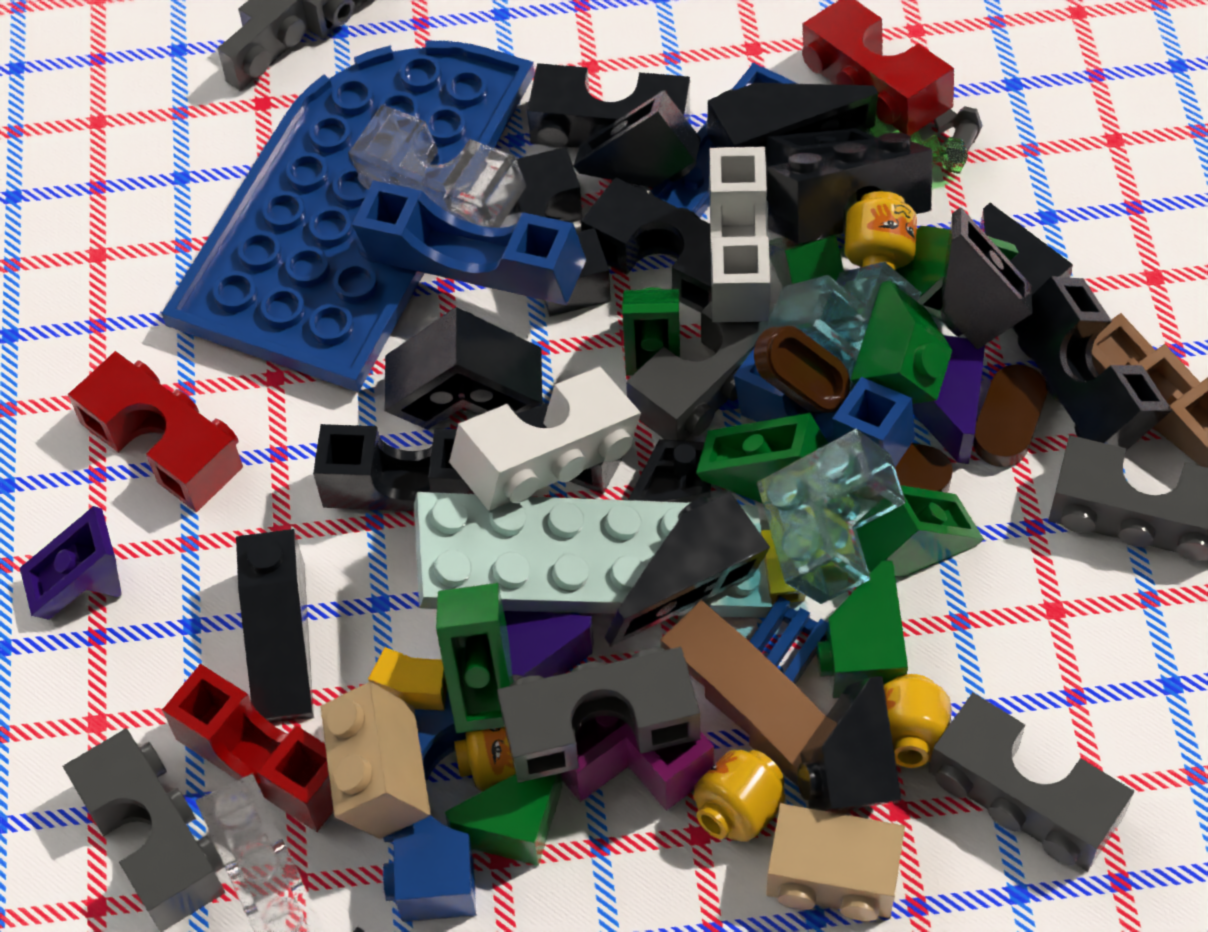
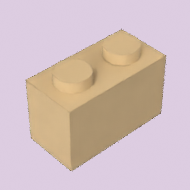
[320,681,431,839]
[766,803,905,921]

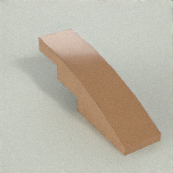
[1092,313,1208,468]
[660,600,853,815]

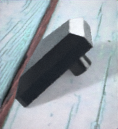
[628,439,712,503]

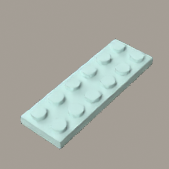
[414,492,772,618]

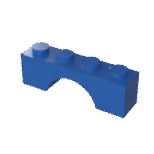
[352,180,586,305]
[383,688,477,922]

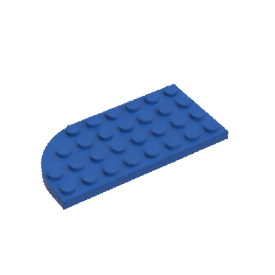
[161,40,535,392]

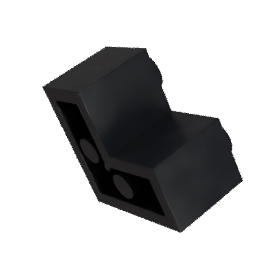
[384,307,543,430]

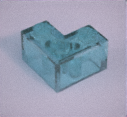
[765,261,921,392]
[757,429,906,604]

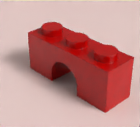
[802,0,955,136]
[67,350,243,513]
[162,663,334,832]

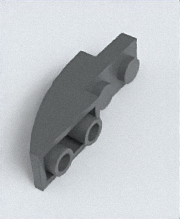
[217,0,367,91]

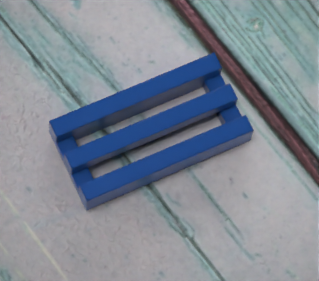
[749,596,828,685]

